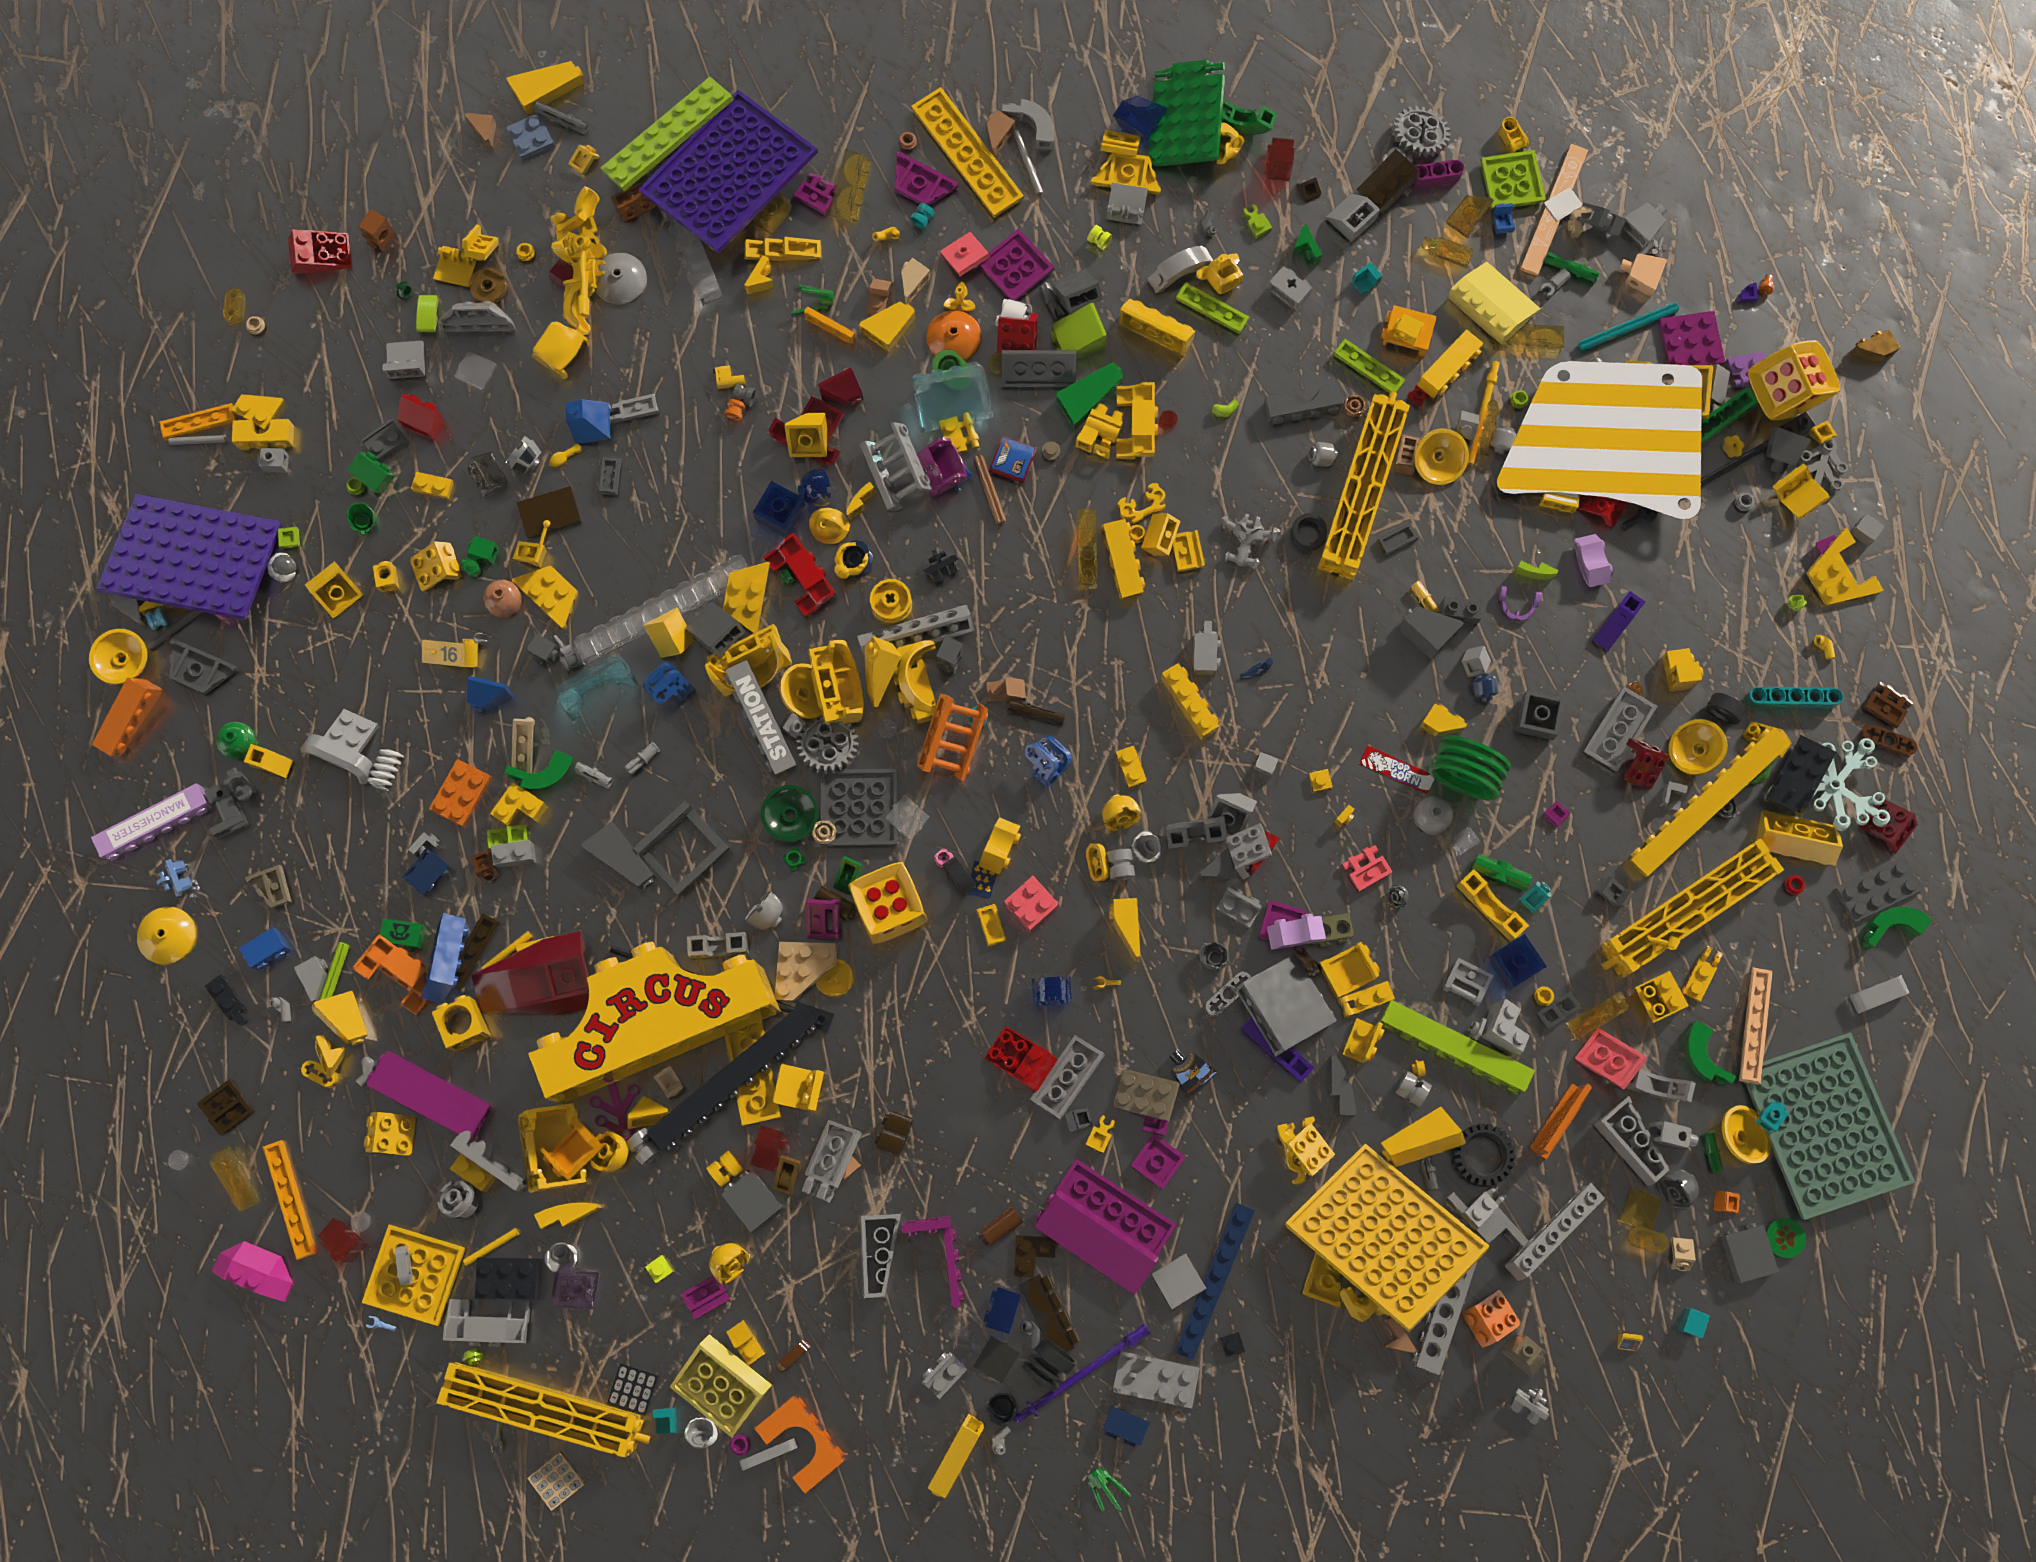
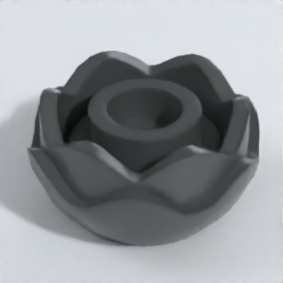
[1716,798,1739,820]
[1388,885,1409,909]

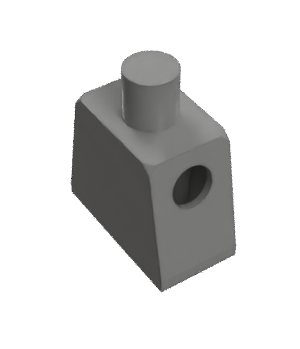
[1622,203,1666,249]
[1647,1121,1698,1149]

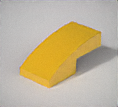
[846,482,875,520]

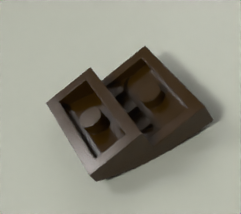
[196,1079,253,1135]

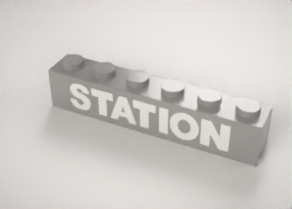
[724,660,796,774]

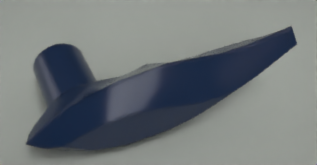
[1240,658,1273,678]

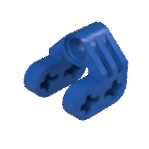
[643,662,695,703]
[1024,736,1072,787]

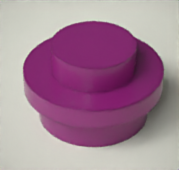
[730,1434,750,1455]

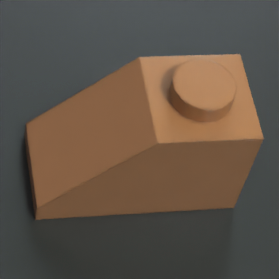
[986,110,1015,157]

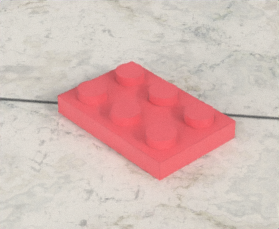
[1575,1028,1647,1090]

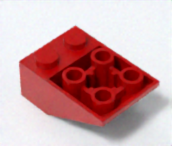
[288,229,351,274]
[984,1026,1058,1092]

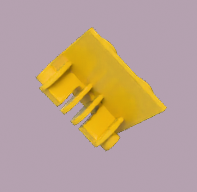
[433,246,477,287]
[1285,1123,1335,1176]

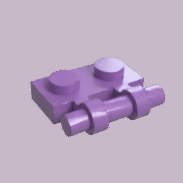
[1726,351,1765,388]

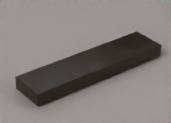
[455,913,500,991]

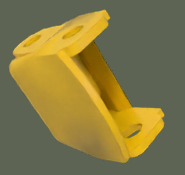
[531,321,590,379]

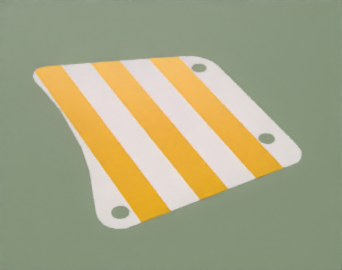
[1497,361,1702,519]

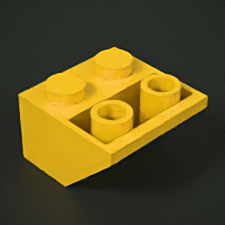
[1635,971,1689,1023]

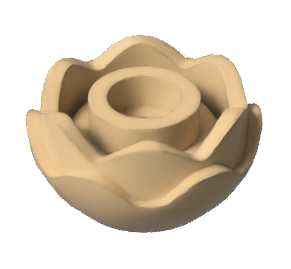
[812,820,836,844]

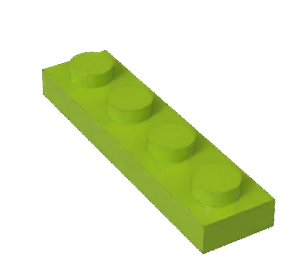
[1176,282,1249,334]
[1333,339,1405,393]

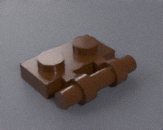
[1863,682,1913,728]

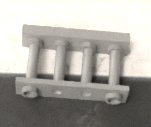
[860,422,932,511]

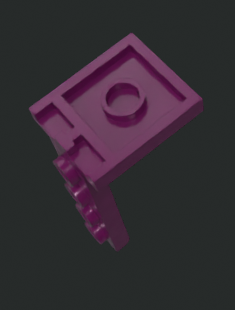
[901,1216,964,1308]

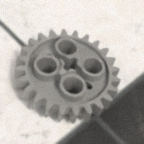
[1392,106,1451,158]
[796,715,859,774]

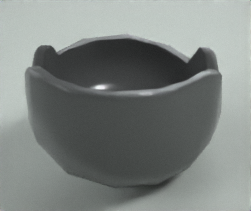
[1199,941,1229,971]

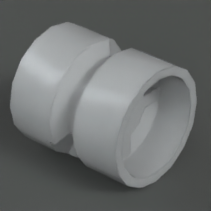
[1107,849,1135,881]
[1395,1071,1432,1107]
[626,1128,662,1166]

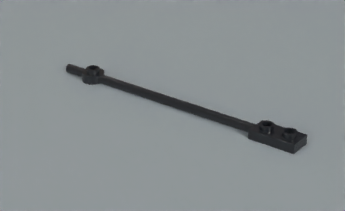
[1622,412,1816,530]
[610,945,834,1033]

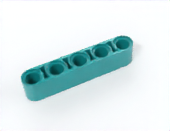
[1744,687,1844,709]

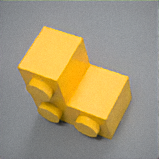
[1662,648,1704,692]
[490,782,548,826]

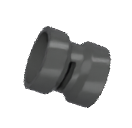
[732,384,756,407]

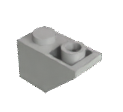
[1455,411,1480,452]

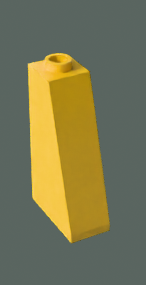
[506,61,583,115]
[1381,1107,1466,1167]
[928,1414,986,1498]

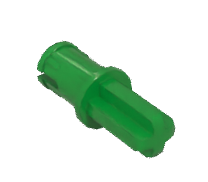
[1702,1132,1723,1173]

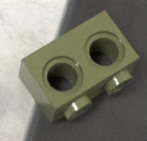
[1313,913,1354,947]

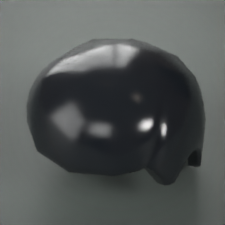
[987,1392,1018,1425]

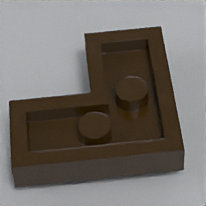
[1014,1235,1056,1277]

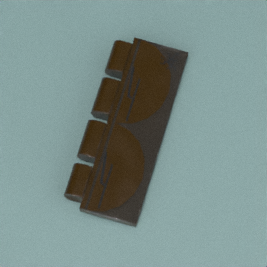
[1019,1274,1081,1352]

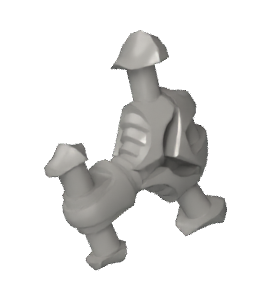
[1221,514,1281,570]

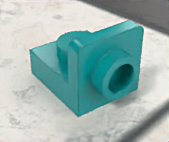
[1520,881,1552,914]

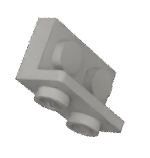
[1216,887,1262,929]
[922,1352,967,1399]

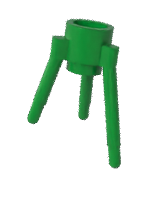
[791,285,834,315]
[1088,1467,1131,1512]

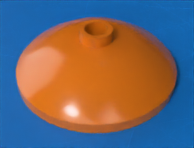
[926,310,981,361]

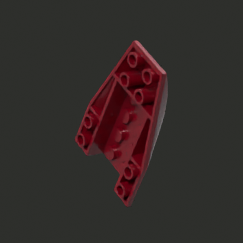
[471,931,589,1015]

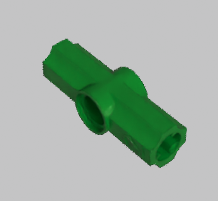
[1471,854,1532,891]

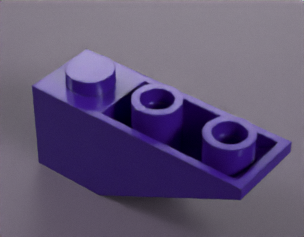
[1592,591,1645,651]

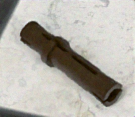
[1007,699,1066,726]

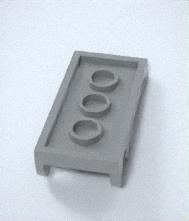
[1583,686,1658,772]
[450,1131,527,1193]
[1112,1351,1200,1409]

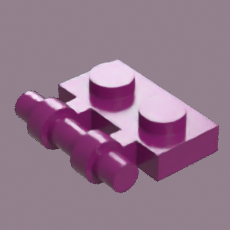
[794,172,841,215]

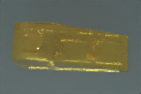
[1567,991,1631,1039]
[209,1145,258,1212]

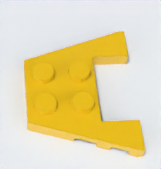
[1806,528,1884,605]

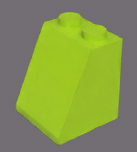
[1049,303,1107,360]

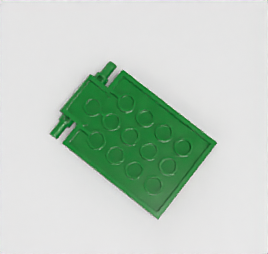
[1148,59,1225,167]

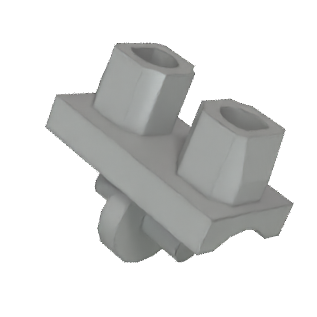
[1511,1388,1549,1425]

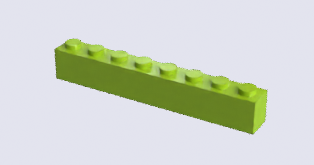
[1380,1000,1535,1094]

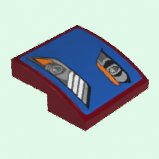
[989,436,1037,483]

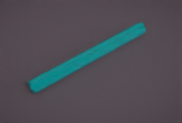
[1578,302,1680,351]

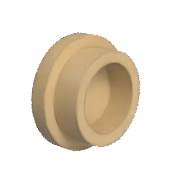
[246,316,265,335]

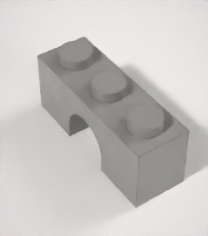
[687,932,749,959]

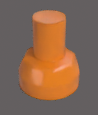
[1759,274,1774,295]

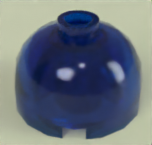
[798,468,831,506]

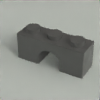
[1166,816,1227,849]

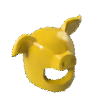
[1196,254,1244,294]

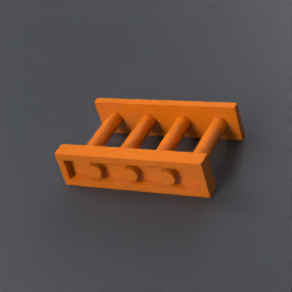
[917,693,988,781]

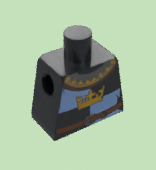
[1169,1049,1217,1098]

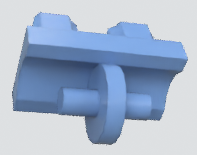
[156,859,192,898]

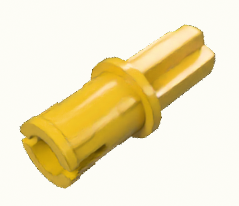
[1410,581,1440,613]

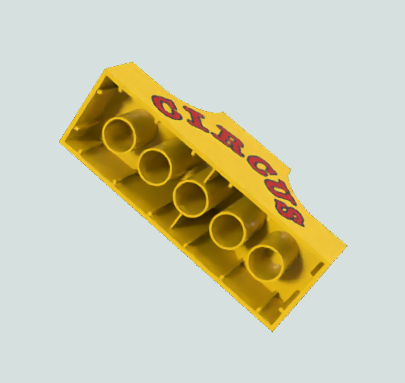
[528,942,781,1104]

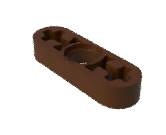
[1860,724,1917,757]

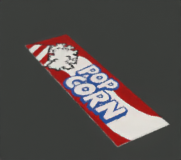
[1359,745,1434,794]

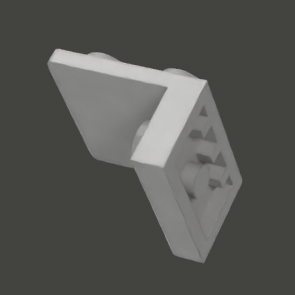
[382,341,425,379]
[1226,823,1272,879]

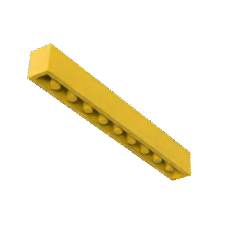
[1629,727,1791,878]

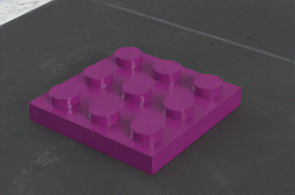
[978,228,1054,301]
[1658,311,1726,365]

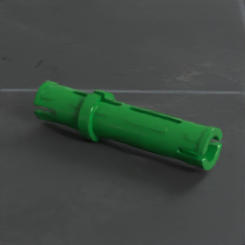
[1544,252,1600,283]

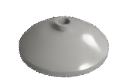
[595,253,647,305]

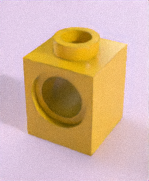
[1393,314,1424,345]
[373,561,399,592]

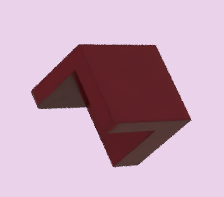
[549,258,574,289]

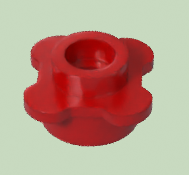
[1408,385,1430,406]

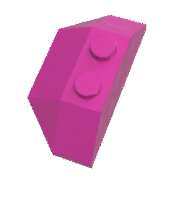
[211,1241,293,1302]

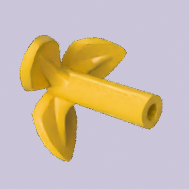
[943,282,975,312]

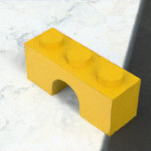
[232,419,294,450]

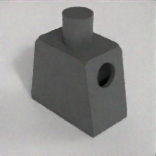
[1766,426,1811,474]

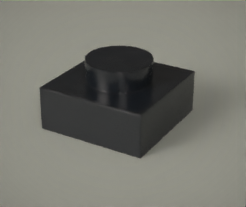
[1219,1332,1245,1358]

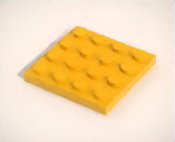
[362,1224,466,1326]

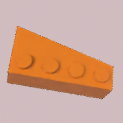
[92,677,164,756]

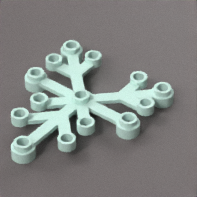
[1767,738,1890,831]

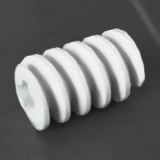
[367,749,404,791]

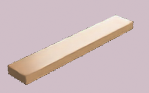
[1739,967,1772,1085]

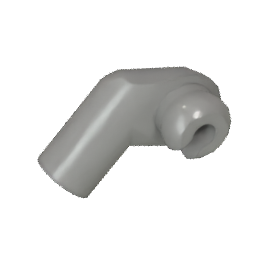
[356,1057,375,1087]

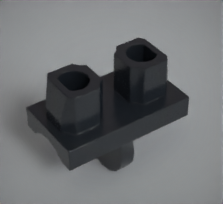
[923,549,959,583]

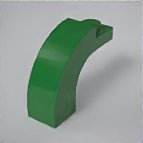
[1222,99,1277,135]
[503,750,573,790]
[1862,907,1933,949]
[1684,1021,1736,1086]

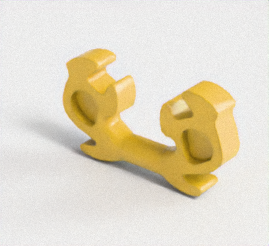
[1118,483,1165,524]

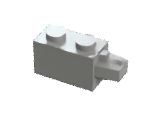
[1193,621,1221,676]

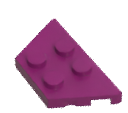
[894,151,959,206]

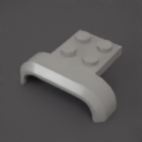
[300,709,378,784]

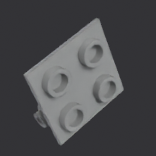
[1106,183,1148,225]

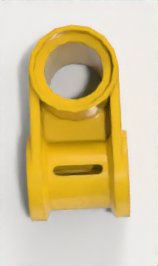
[1498,117,1529,153]

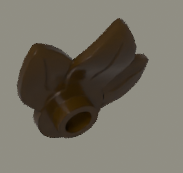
[1294,946,1322,978]

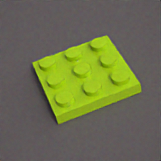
[1480,150,1546,211]

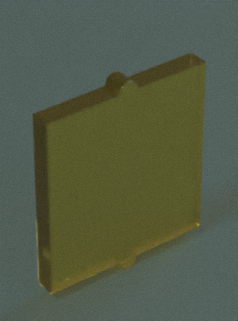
[1620,1187,1662,1232]

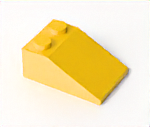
[865,636,901,707]
[1109,898,1140,962]

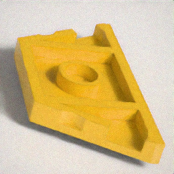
[1091,153,1161,195]
[723,562,770,633]
[512,565,578,630]

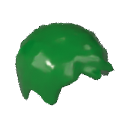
[346,503,376,535]

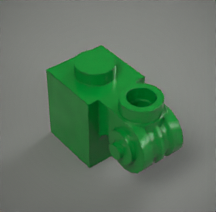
[460,536,499,577]

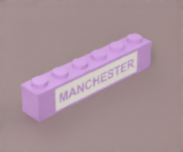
[91,783,212,861]

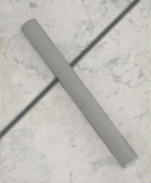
[1012,129,1043,196]

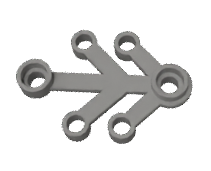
[1799,439,1848,491]

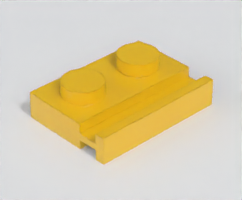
[1101,129,1141,157]
[1172,530,1205,572]

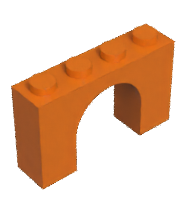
[754,1396,845,1494]

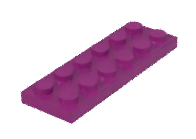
[1054,1159,1177,1256]

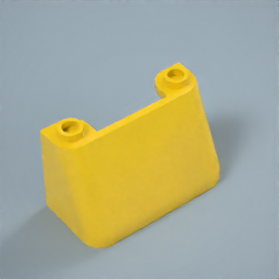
[518,1103,587,1193]

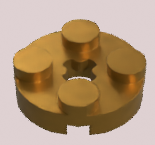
[469,268,507,304]

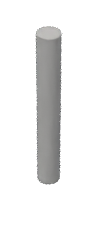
[169,435,227,445]

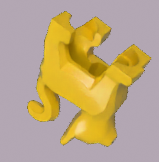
[1277,1116,1315,1185]

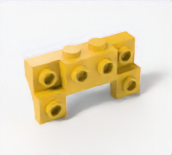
[1116,382,1158,459]

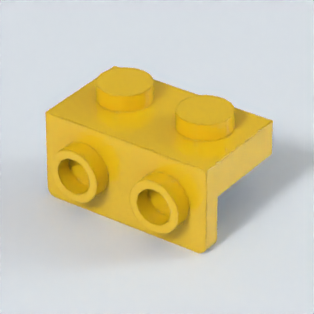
[462,224,499,261]

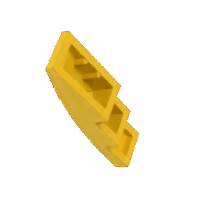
[744,237,821,261]

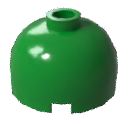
[216,722,257,761]

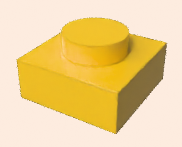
[1308,769,1332,793]
[1334,805,1355,827]

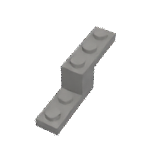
[1444,1192,1528,1251]

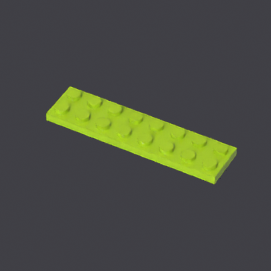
[601,77,734,191]

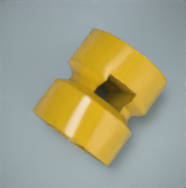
[706,1150,744,1188]

